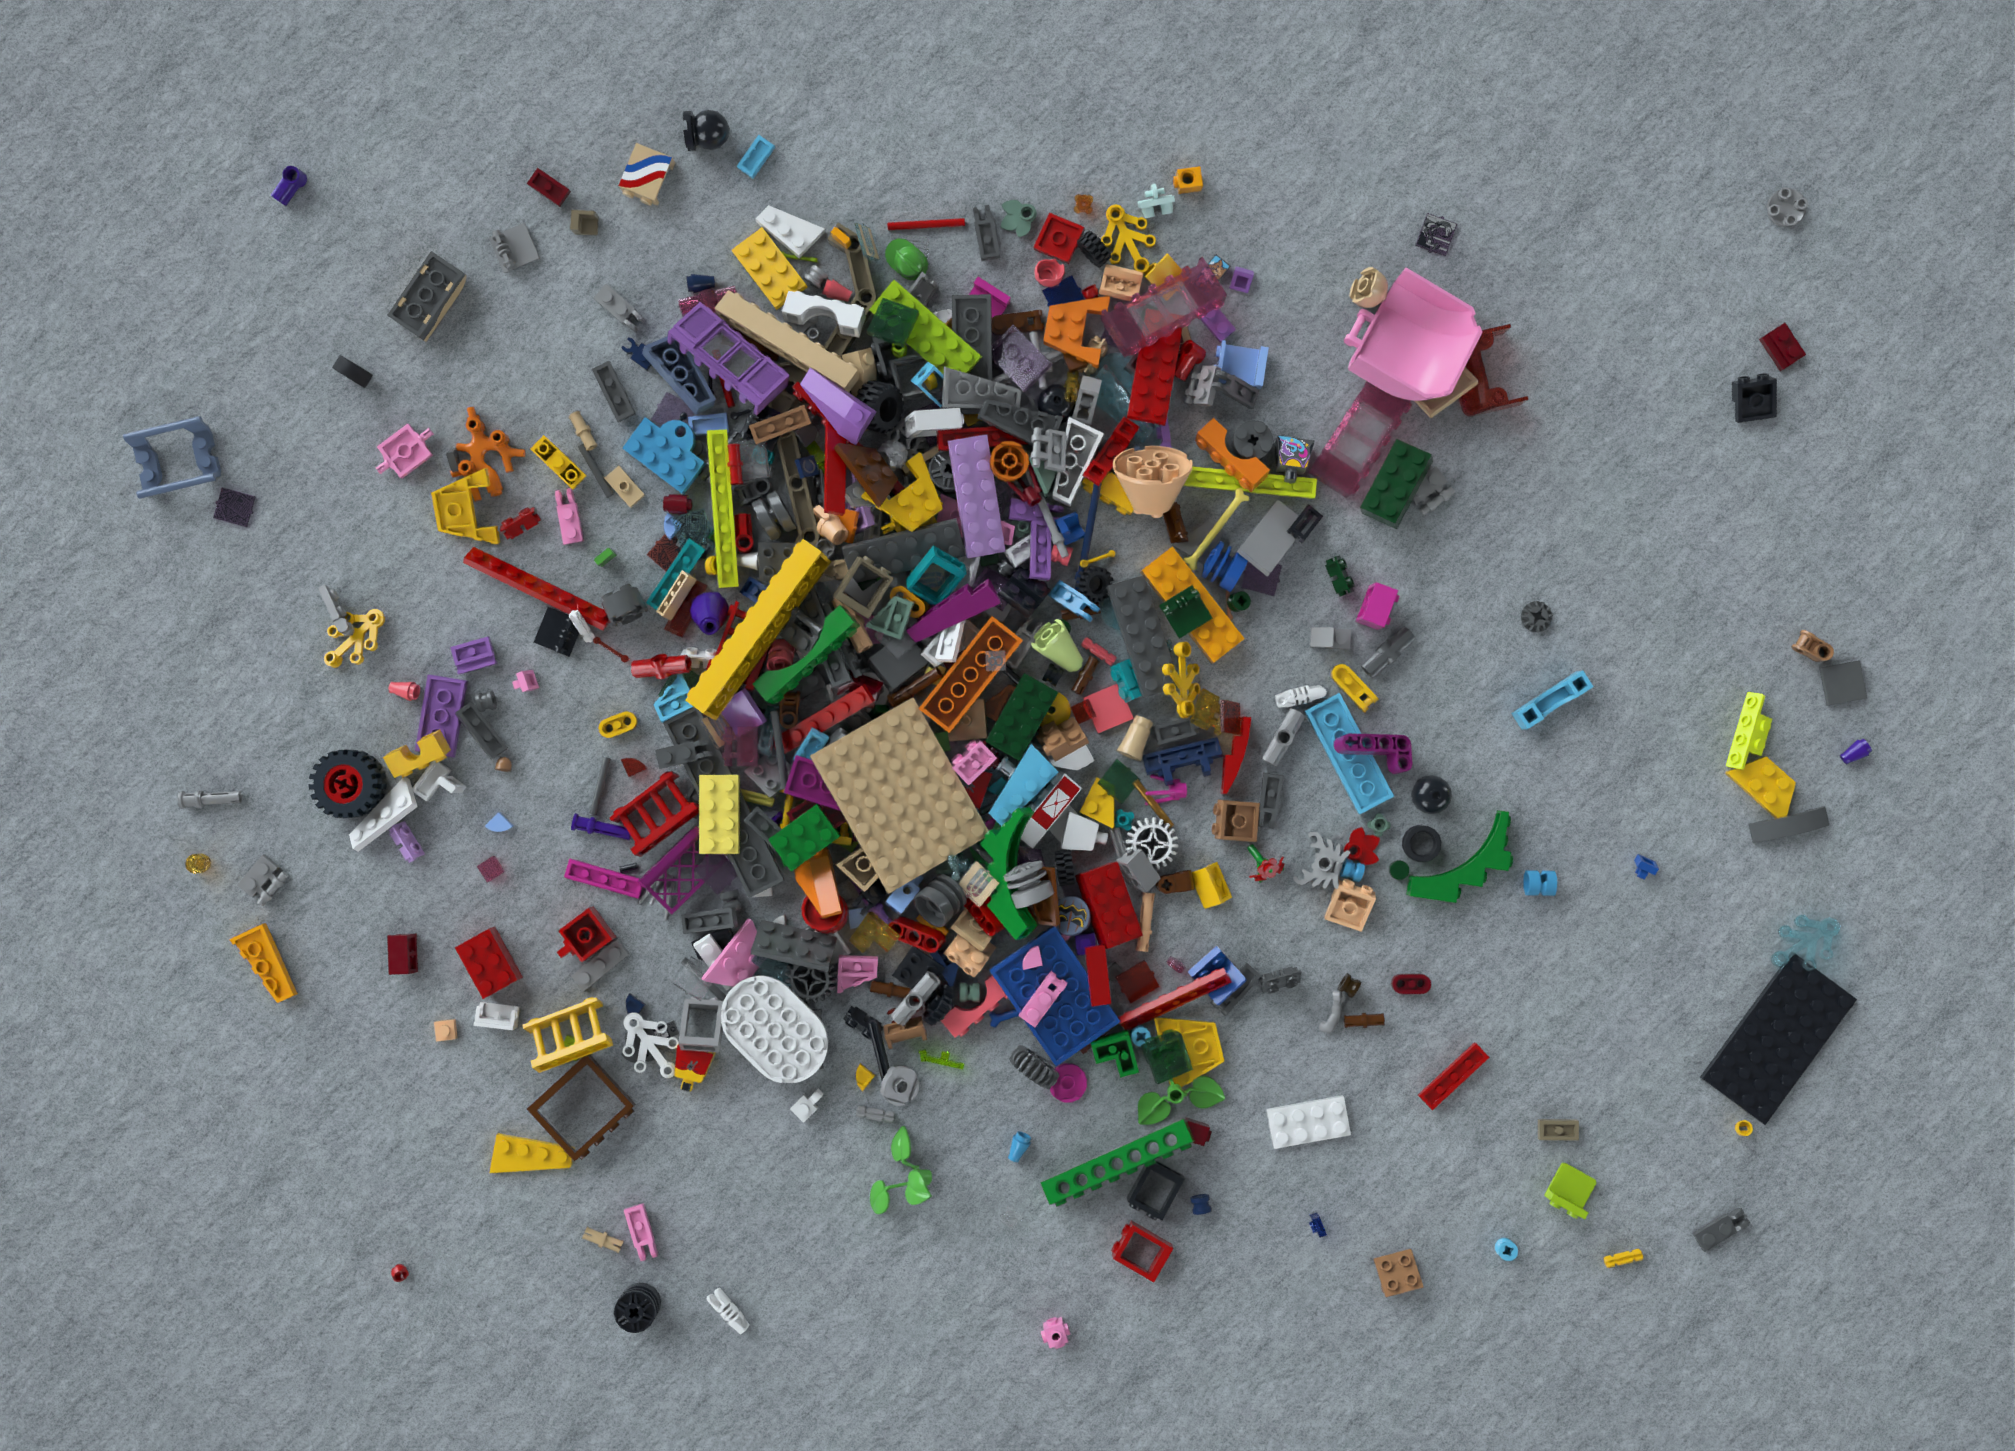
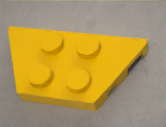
[1725,756,1796,819]

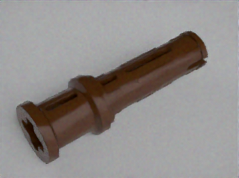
[887,667,943,708]

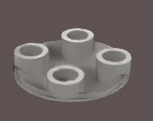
[1767,187,1808,227]

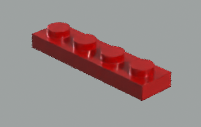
[1418,1042,1490,1111]

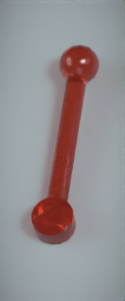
[593,637,629,662]

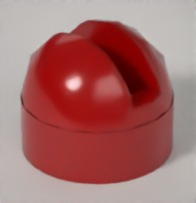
[1082,284,1099,300]
[391,1264,409,1282]

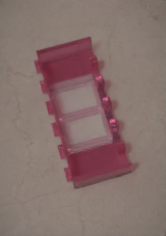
[1100,257,1227,358]
[1308,381,1413,498]

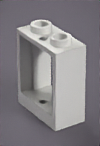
[904,408,964,438]

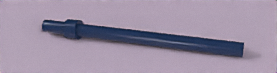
[1075,483,1102,591]

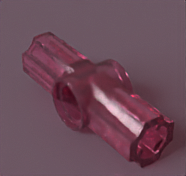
[678,286,737,317]

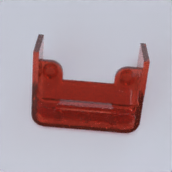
[1459,324,1529,417]

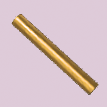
[1132,779,1174,829]

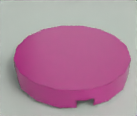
[1050,1063,1087,1103]

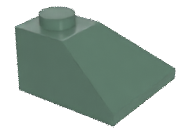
[1029,457,1057,499]

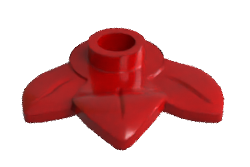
[1343,827,1380,865]

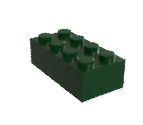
[1360,439,1433,529]
[985,673,1059,761]

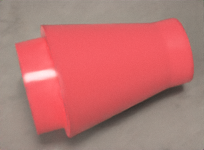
[822,279,852,302]
[388,682,420,701]

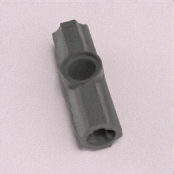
[1361,626,1416,678]

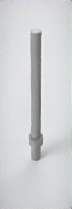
[1025,468,1069,558]

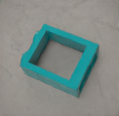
[906,545,967,605]

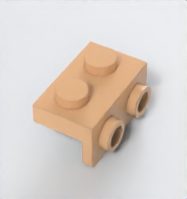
[1099,264,1143,303]

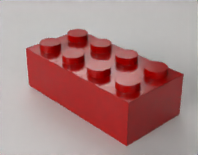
[1075,861,1143,949]

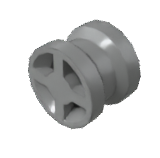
[804,265,828,290]

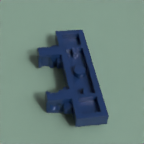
[1142,737,1223,786]

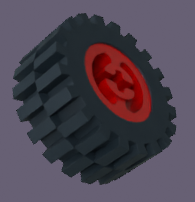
[308,750,387,819]

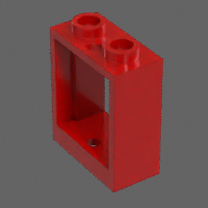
[1111,1220,1174,1283]

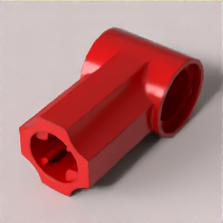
[1174,340,1206,382]
[734,513,754,554]

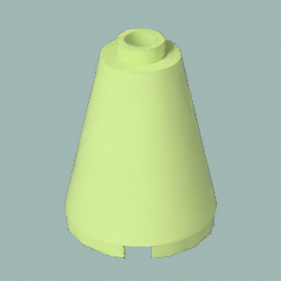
[1031,619,1083,672]

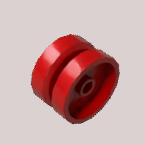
[801,895,849,934]

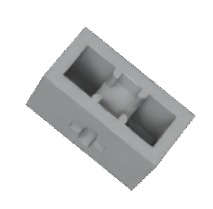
[1072,375,1102,425]

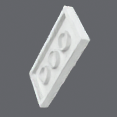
[1266,1095,1351,1149]

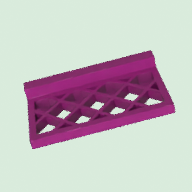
[637,826,728,915]

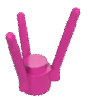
[1145,774,1187,806]

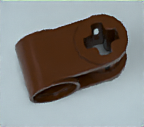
[779,691,800,729]
[1156,870,1195,894]

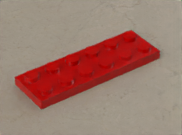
[1127,309,1185,426]

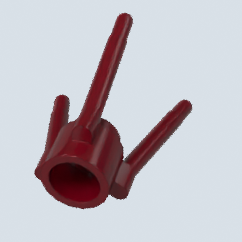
[1005,461,1042,507]

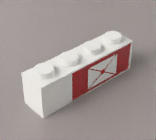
[1021,771,1082,849]

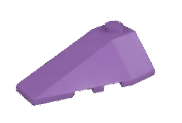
[800,368,877,445]

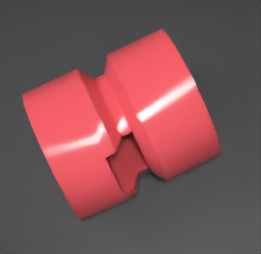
[767,639,795,671]

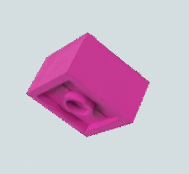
[1355,582,1400,630]

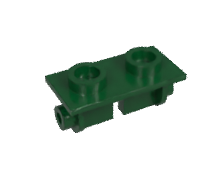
[1325,555,1355,597]

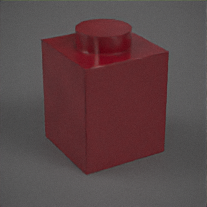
[1185,1117,1212,1146]

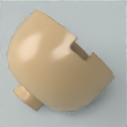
[1349,267,1388,308]

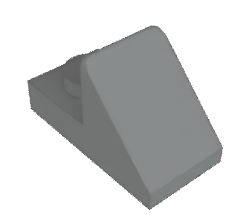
[1310,627,1351,650]

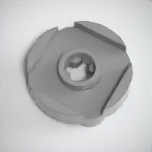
[880,1066,920,1106]

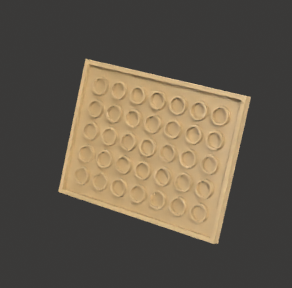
[810,698,988,894]

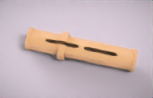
[1136,892,1155,952]

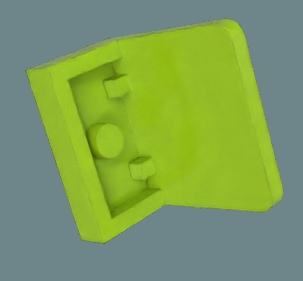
[1544,1162,1596,1219]

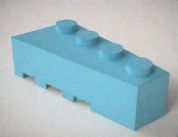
[989,744,1058,826]

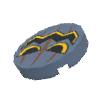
[1055,897,1091,936]

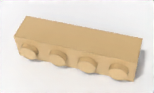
[656,570,697,620]

